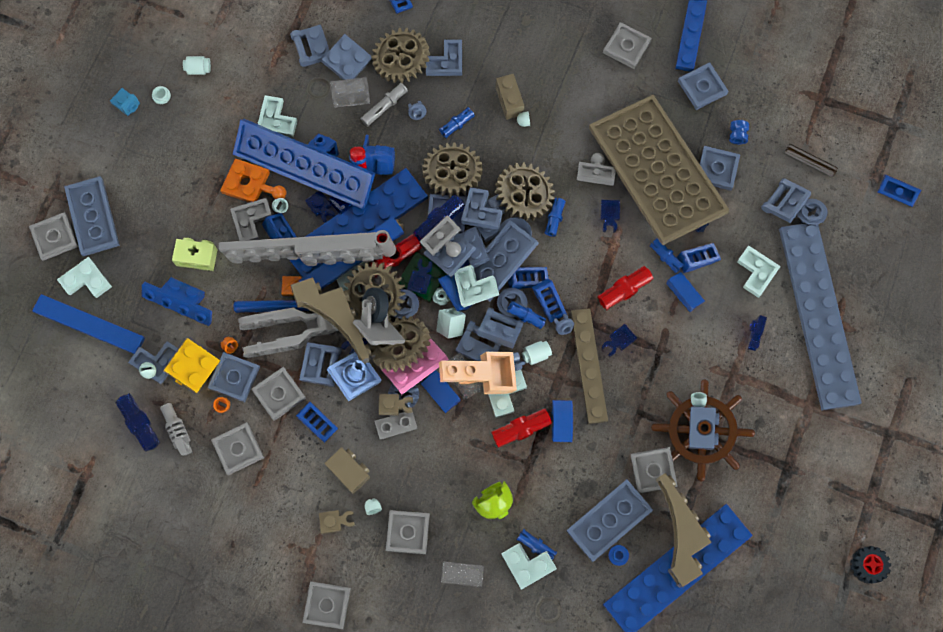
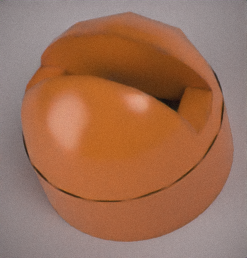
[221,337,238,354]
[213,397,230,413]

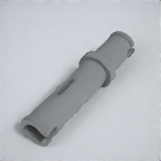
[360,83,408,127]

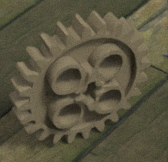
[371,28,430,83]
[422,142,482,198]
[495,162,555,221]
[343,261,406,321]
[369,316,431,372]

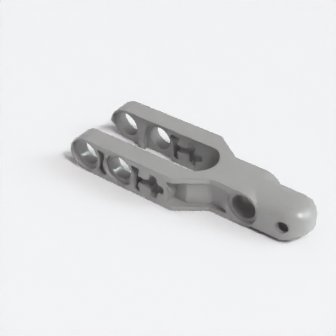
[238,308,339,358]

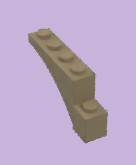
[291,277,371,364]
[655,473,712,588]

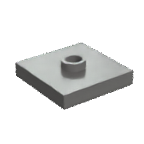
[603,22,652,69]
[29,212,79,261]
[251,366,306,421]
[211,422,264,476]
[630,447,678,493]
[386,510,430,554]
[302,581,351,630]

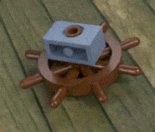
[651,379,755,482]

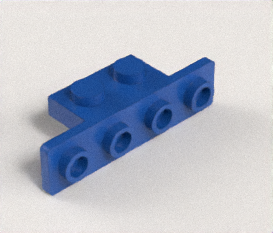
[142,277,212,326]

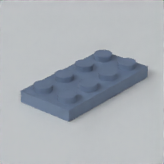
[64,176,120,256]
[474,221,539,302]
[566,479,653,562]

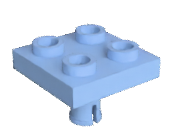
[327,352,382,401]

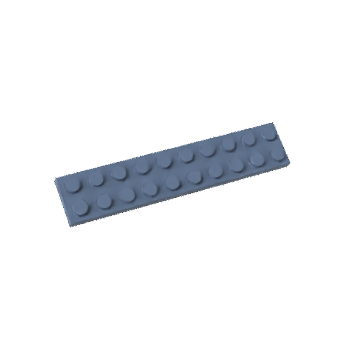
[779,223,862,411]

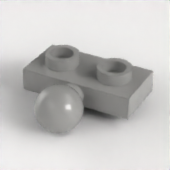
[577,153,616,186]
[420,215,461,257]
[375,412,418,440]

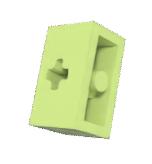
[172,238,218,271]

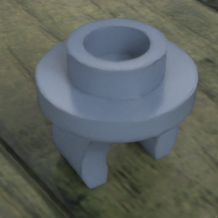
[408,101,427,120]
[554,314,574,335]
[513,352,525,371]

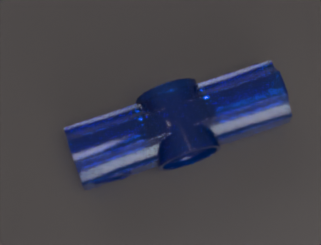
[413,195,465,241]
[115,393,161,452]

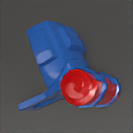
[349,135,395,175]

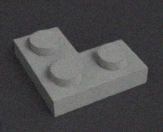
[230,198,272,241]

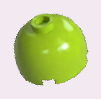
[472,481,513,519]

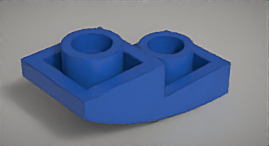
[551,400,573,442]

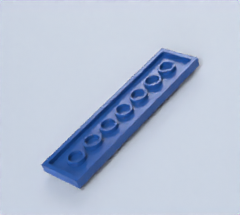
[233,119,375,209]
[290,168,428,278]
[603,504,753,632]

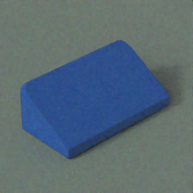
[878,174,921,207]
[262,213,296,239]
[666,272,705,312]
[438,275,474,311]
[421,370,460,414]

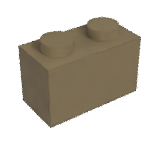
[496,74,524,120]
[324,447,370,494]

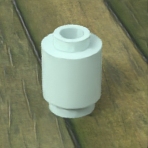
[183,56,211,75]
[522,341,552,365]

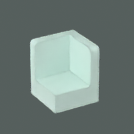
[436,307,466,338]

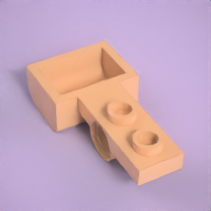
[439,352,517,394]

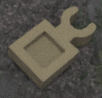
[379,394,413,415]
[319,510,355,534]

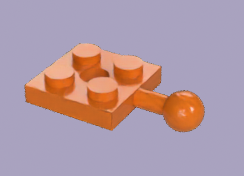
[220,158,287,203]

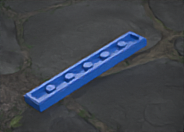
[299,217,404,290]
[32,294,145,354]

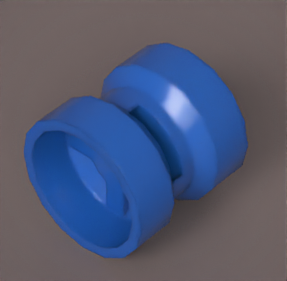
[729,120,749,145]

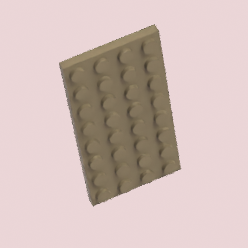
[589,95,729,245]

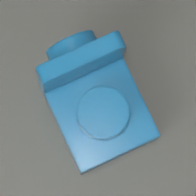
[110,88,140,116]

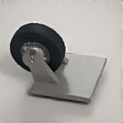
[353,288,405,345]

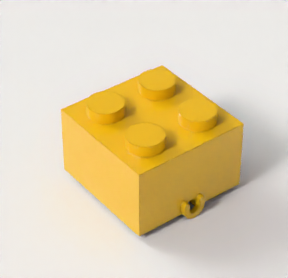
[163,338,220,393]

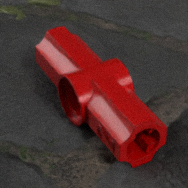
[369,234,422,278]
[597,266,654,311]
[491,409,552,448]

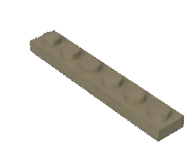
[571,308,608,424]

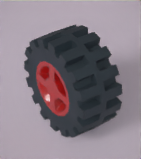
[850,546,891,584]

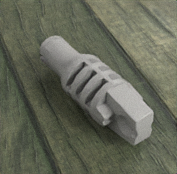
[160,403,192,456]

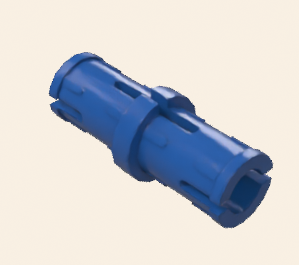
[439,107,475,138]
[545,198,566,237]
[650,238,684,273]
[507,301,546,329]
[516,529,557,560]

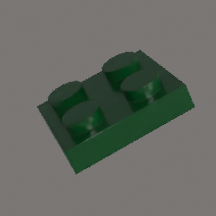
[399,252,447,303]

